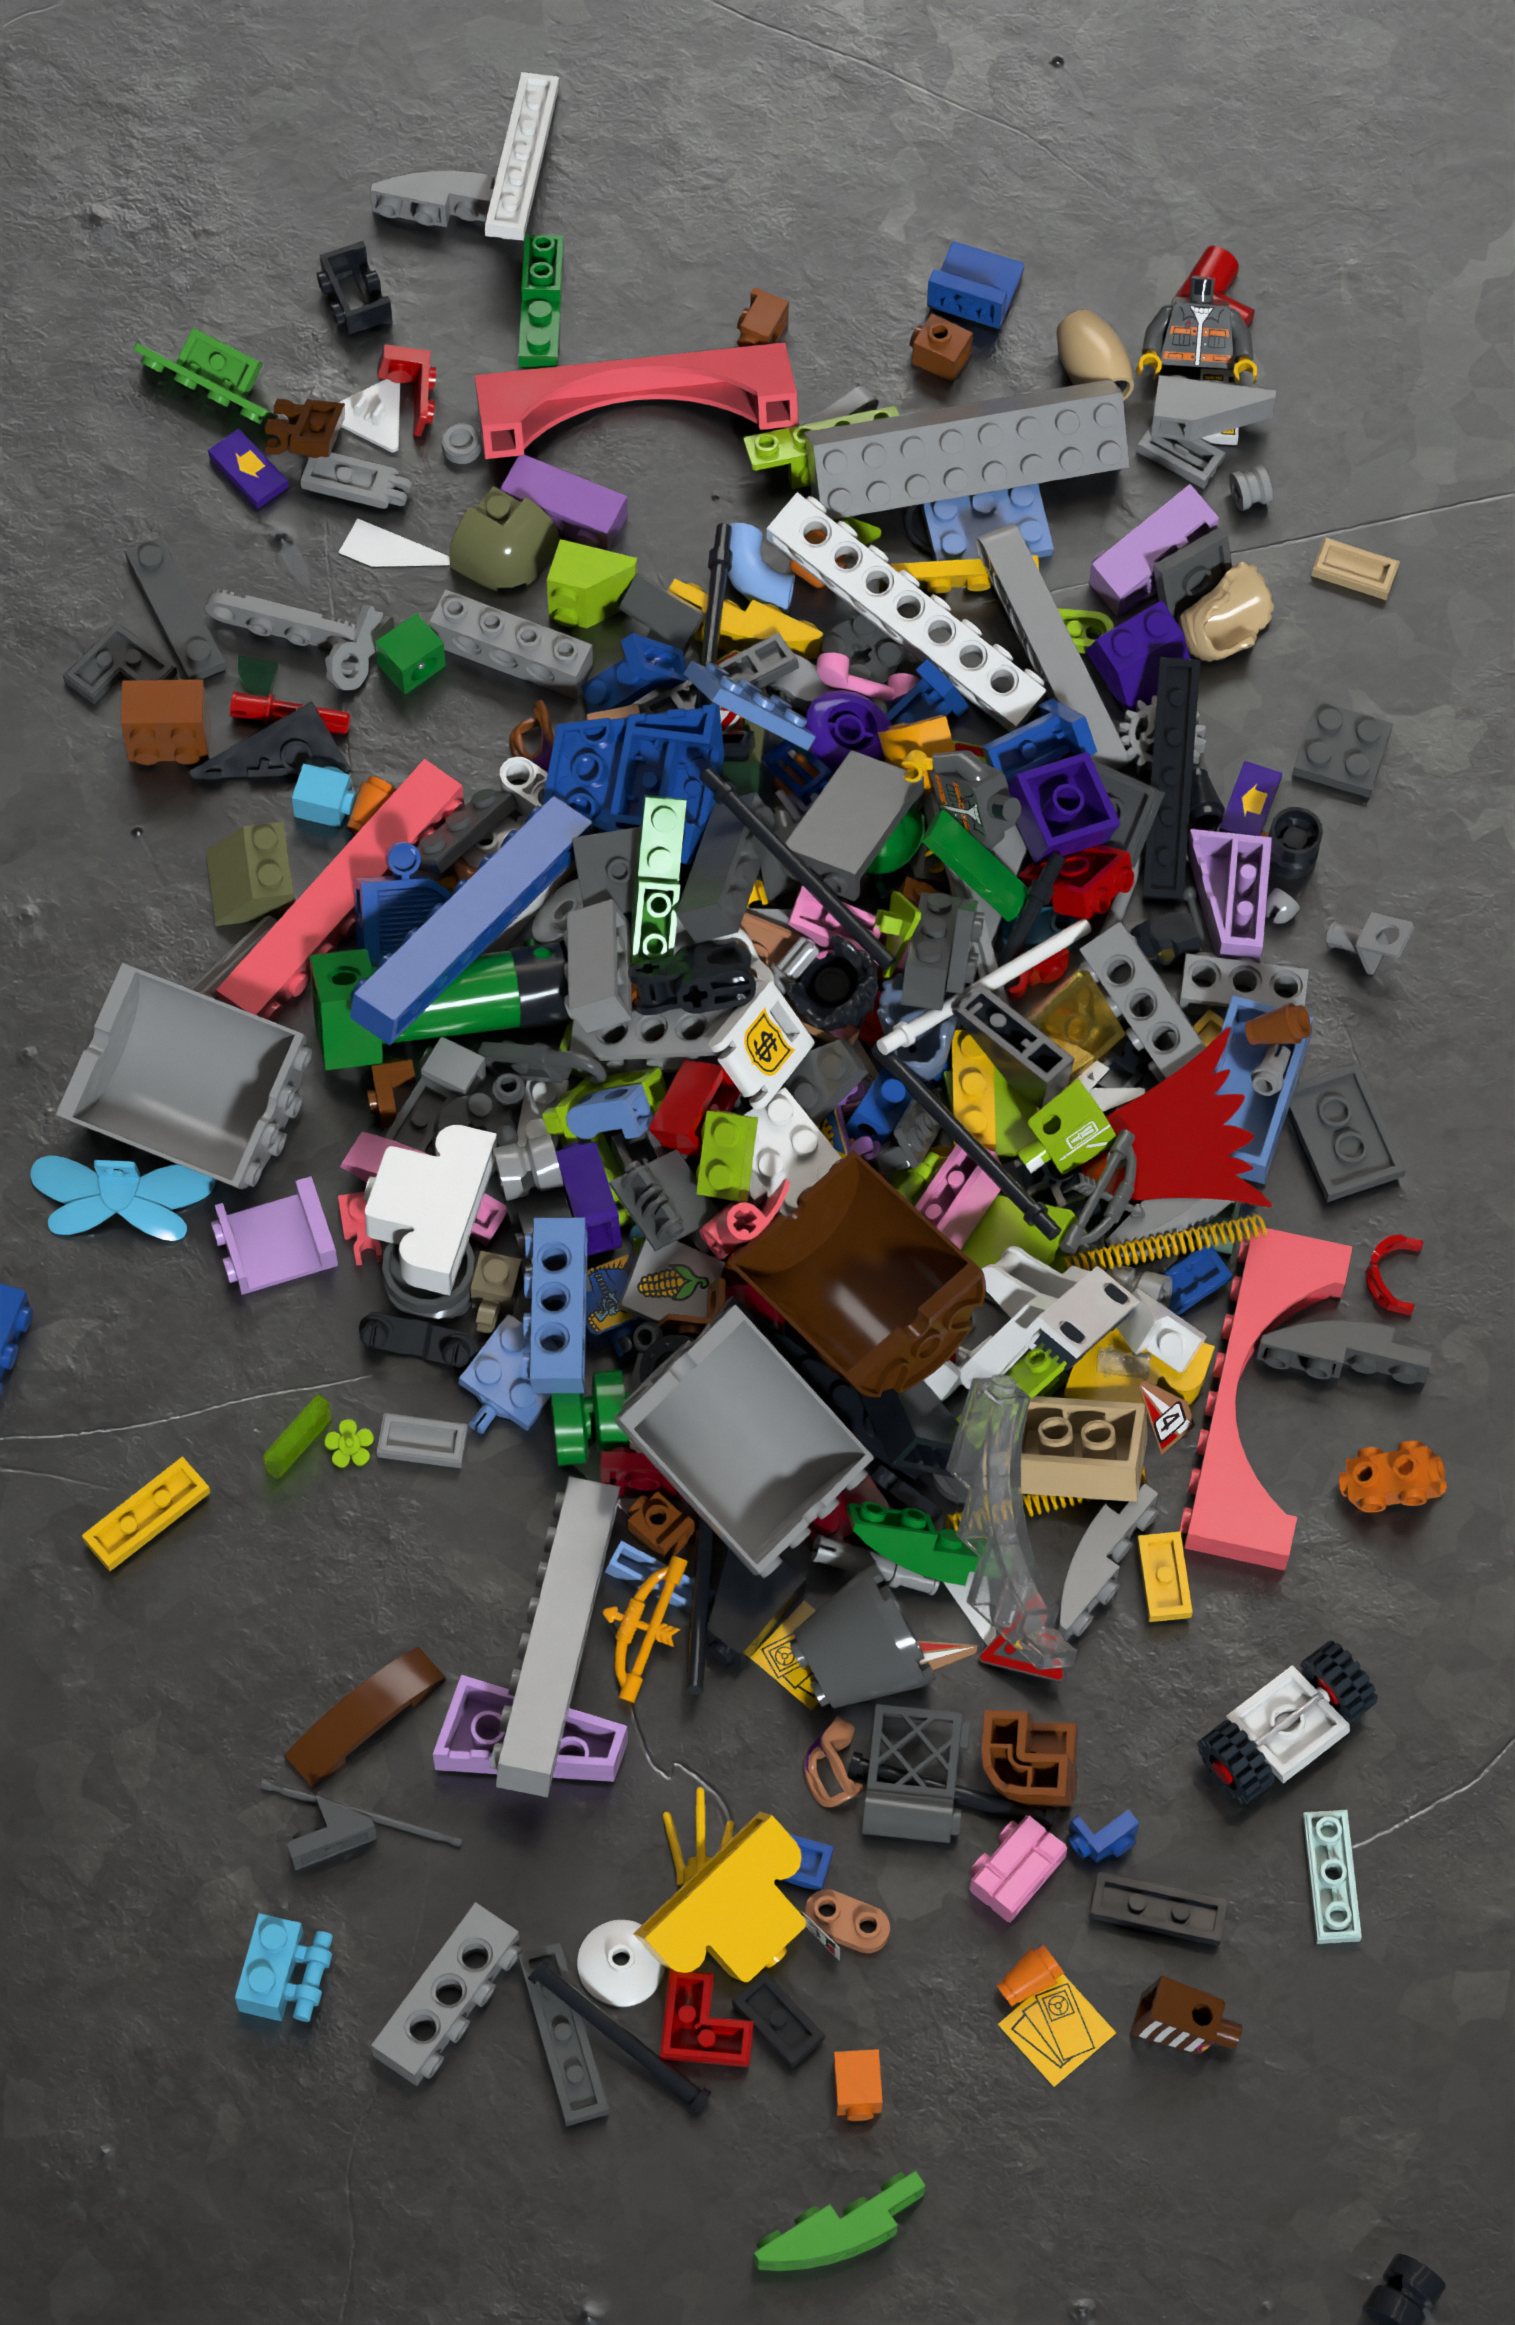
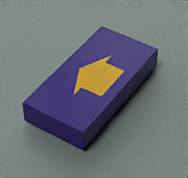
[208,429,288,509]
[1219,761,1283,836]

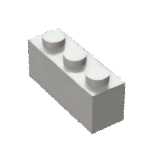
[563,899,632,1033]

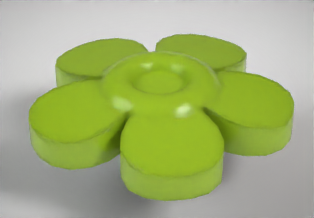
[324,1419,374,1468]

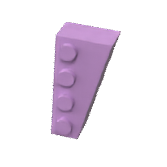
[433,1675,628,1782]

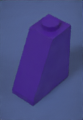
[556,1141,622,1256]

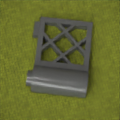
[862,1704,970,1843]

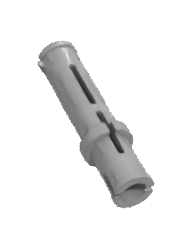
[811,1535,940,1595]

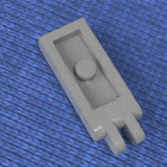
[301,452,412,509]

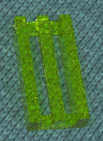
[262,1394,332,1479]

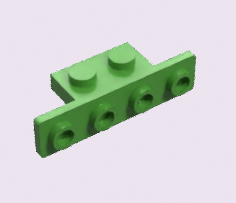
[133,328,278,424]

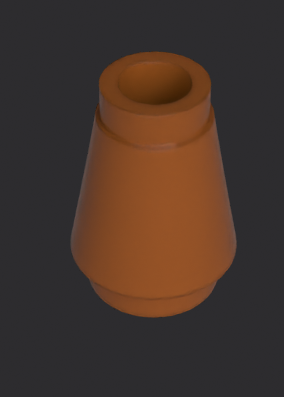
[1245,1003,1311,1045]

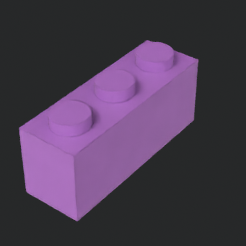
[500,455,628,551]

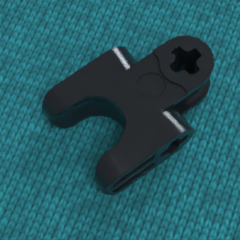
[628,937,756,1015]

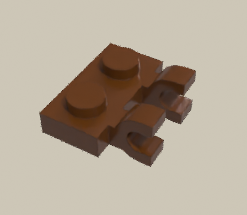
[265,398,345,458]

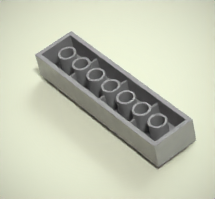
[804,379,1130,519]

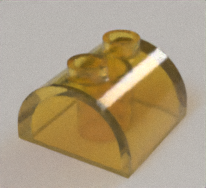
[1023,969,1126,1086]

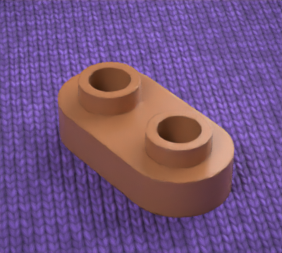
[805,1889,890,1953]

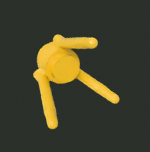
[663,1787,734,1887]

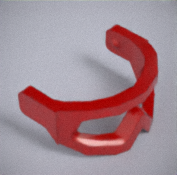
[1365,1234,1423,1315]

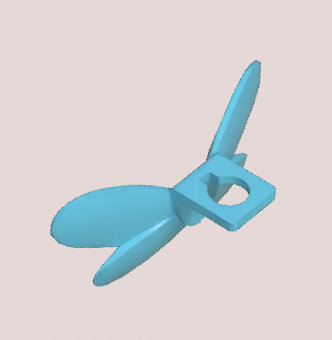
[30,1155,215,1241]

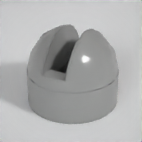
[1265,888,1300,924]

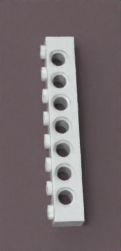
[767,492,1047,732]

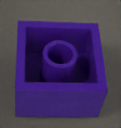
[1008,752,1121,865]

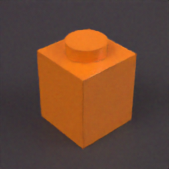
[833,2049,883,2121]

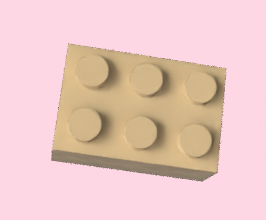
[1007,1396,1148,1502]

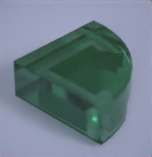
[237,655,278,697]

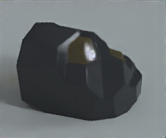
[1130,912,1201,966]

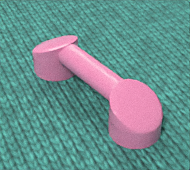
[817,653,920,705]

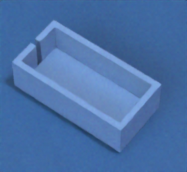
[1212,995,1313,1184]

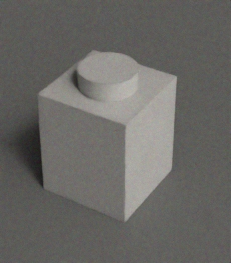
[419,1036,486,1097]

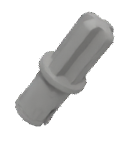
[771,937,819,996]

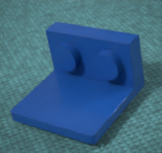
[927,241,1024,329]

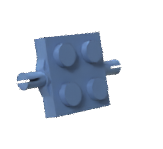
[458,1314,560,1434]

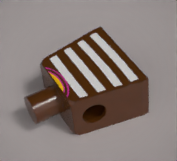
[1130,1976,1243,2055]

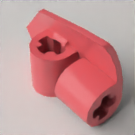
[699,1178,790,1260]

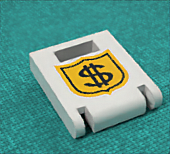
[708,980,815,1109]

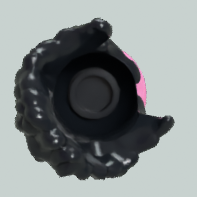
[786,935,878,1031]

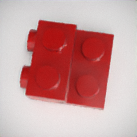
[1017,844,1134,921]

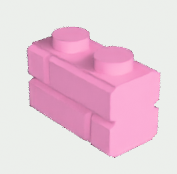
[969,1815,1067,1923]

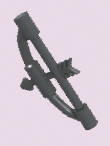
[1060,1130,1145,1255]

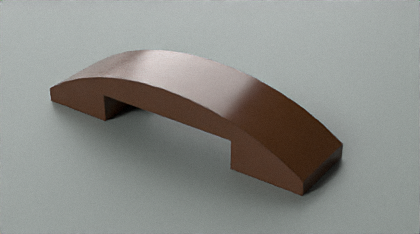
[284,1647,446,1790]

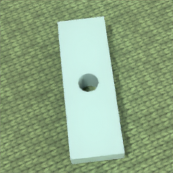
[1302,1810,1362,1944]

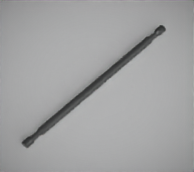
[261,1780,463,1847]

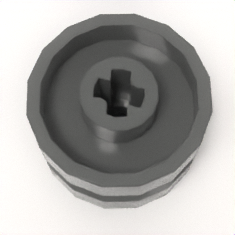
[382,1241,475,1326]

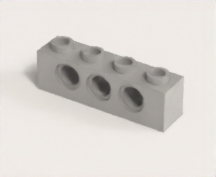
[429,589,593,700]
[1079,922,1207,1083]
[570,1007,735,1077]
[371,1902,522,2086]

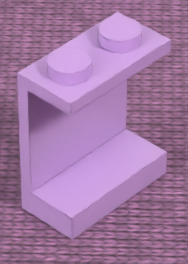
[211,1176,338,1295]

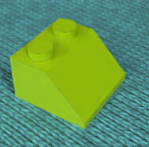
[547,539,638,628]

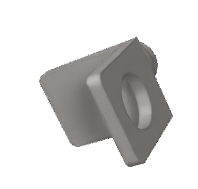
[1326,912,1414,975]

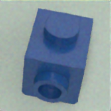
[1068,1809,1139,1866]

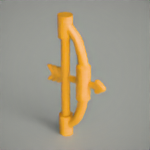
[603,1556,688,1703]

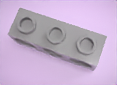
[1179,952,1309,1020]

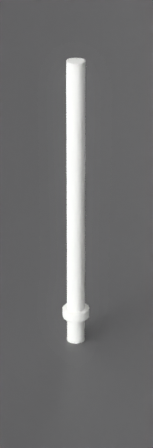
[877,919,1091,1055]

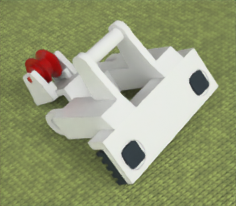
[923,1246,1140,1402]

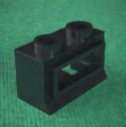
[316,241,393,335]

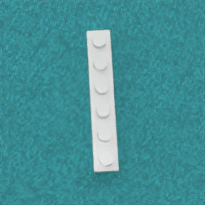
[485,72,559,241]

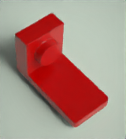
[377,344,436,437]

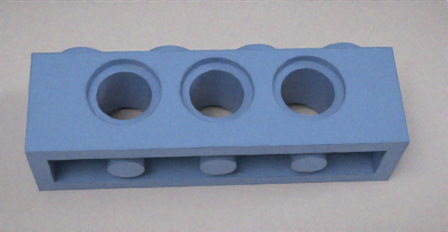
[522,1218,588,1394]

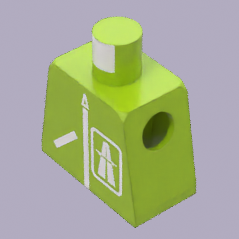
[1017,1079,1117,1174]

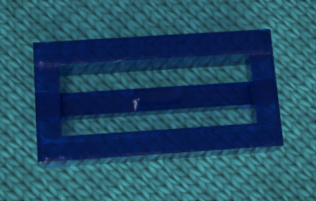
[761,739,834,807]

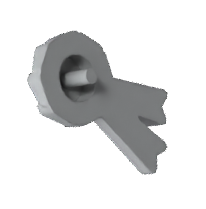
[325,604,395,690]

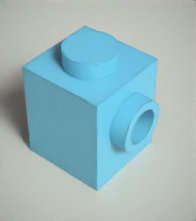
[292,763,357,828]

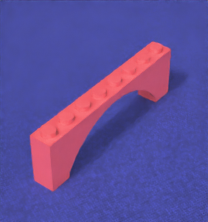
[474,342,799,459]
[1179,1226,1353,1571]

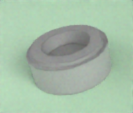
[442,423,481,464]

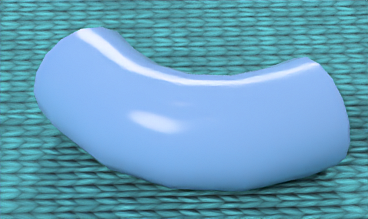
[727,523,795,614]

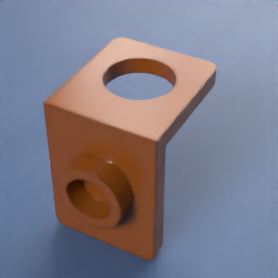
[658,1278,726,1338]

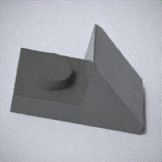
[286,1796,377,1871]

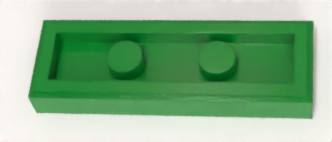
[921,809,1029,922]

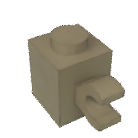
[470,1251,523,1334]

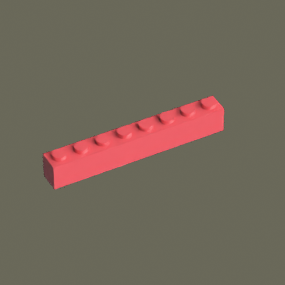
[216,759,464,1022]

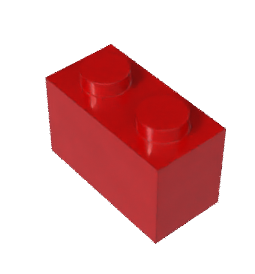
[648,1060,741,1157]

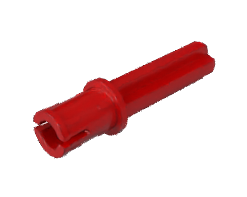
[229,691,351,734]

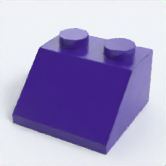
[1086,600,1190,713]

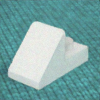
[1117,1288,1207,1373]

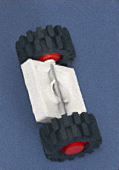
[1197,1640,1378,1804]

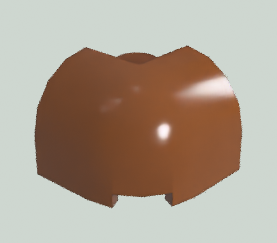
[981,1710,1078,1806]

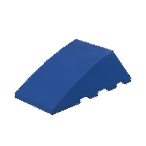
[542,704,724,866]

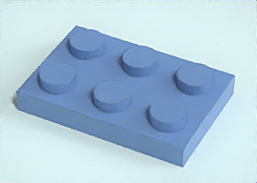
[920,484,1054,561]
[684,660,816,751]

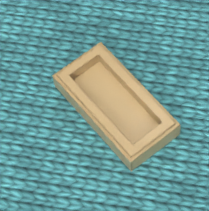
[1311,537,1400,600]

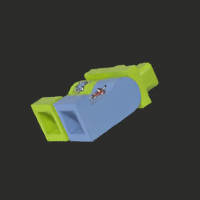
[542,1066,668,1144]

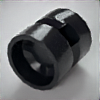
[1268,807,1323,879]
[1362,2253,1446,2325]

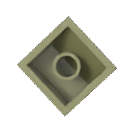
[206,821,295,926]

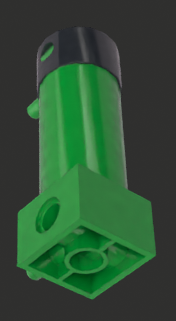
[310,938,570,1070]

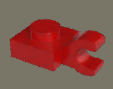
[1008,947,1069,1000]

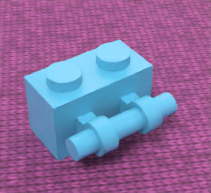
[235,1913,333,2022]

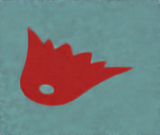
[1081,1027,1273,1207]

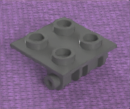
[609,1149,720,1251]

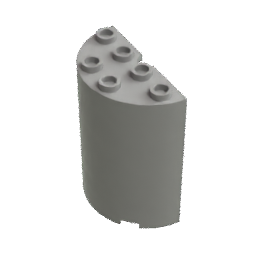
[56,962,312,1189]
[613,1304,874,1578]

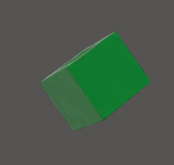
[375,613,446,695]

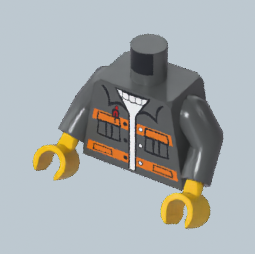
[1136,276,1257,385]
[901,750,1021,873]

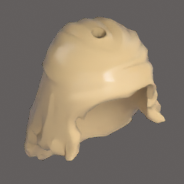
[1178,562,1274,662]

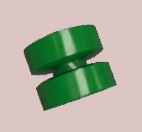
[550,1370,631,1466]

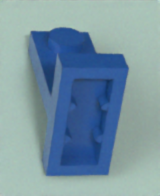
[581,633,689,713]
[886,659,970,725]
[981,698,1098,782]

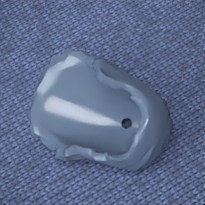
[877,973,956,1084]

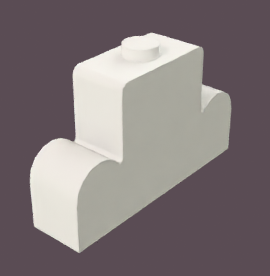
[364,1125,497,1296]

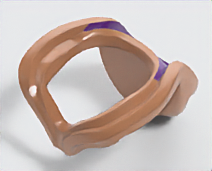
[804,1716,864,1807]

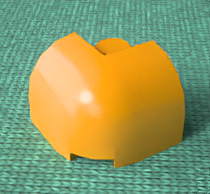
[878,715,955,797]

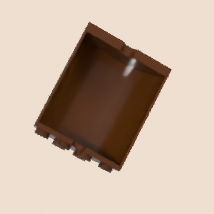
[727,1150,986,1397]

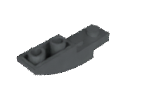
[1256,1321,1433,1384]

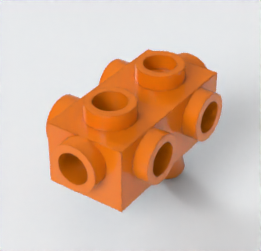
[1339,1441,1447,1512]

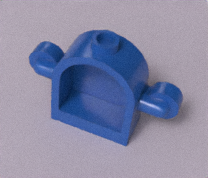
[353,841,452,964]

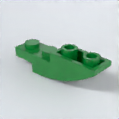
[518,234,564,368]
[845,1502,1015,1586]

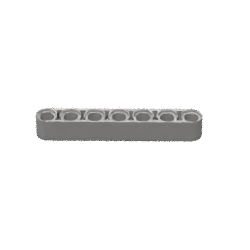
[975,522,1128,770]

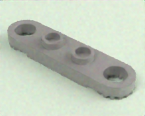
[205,589,356,650]

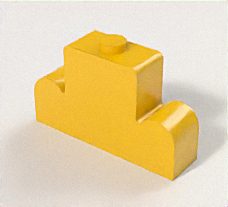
[1063,1328,1215,1418]
[633,1811,806,1982]

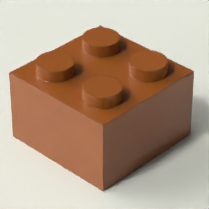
[121,680,210,765]

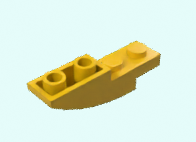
[668,579,823,659]

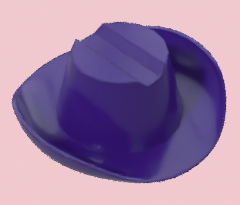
[806,690,892,774]

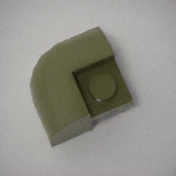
[449,486,560,591]

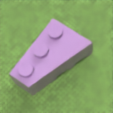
[1089,484,1219,617]
[1187,829,1272,963]

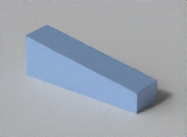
[605,1541,716,1613]

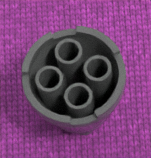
[790,1563,936,1708]

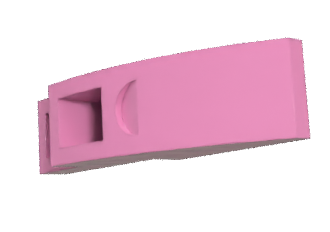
[340,1132,508,1246]

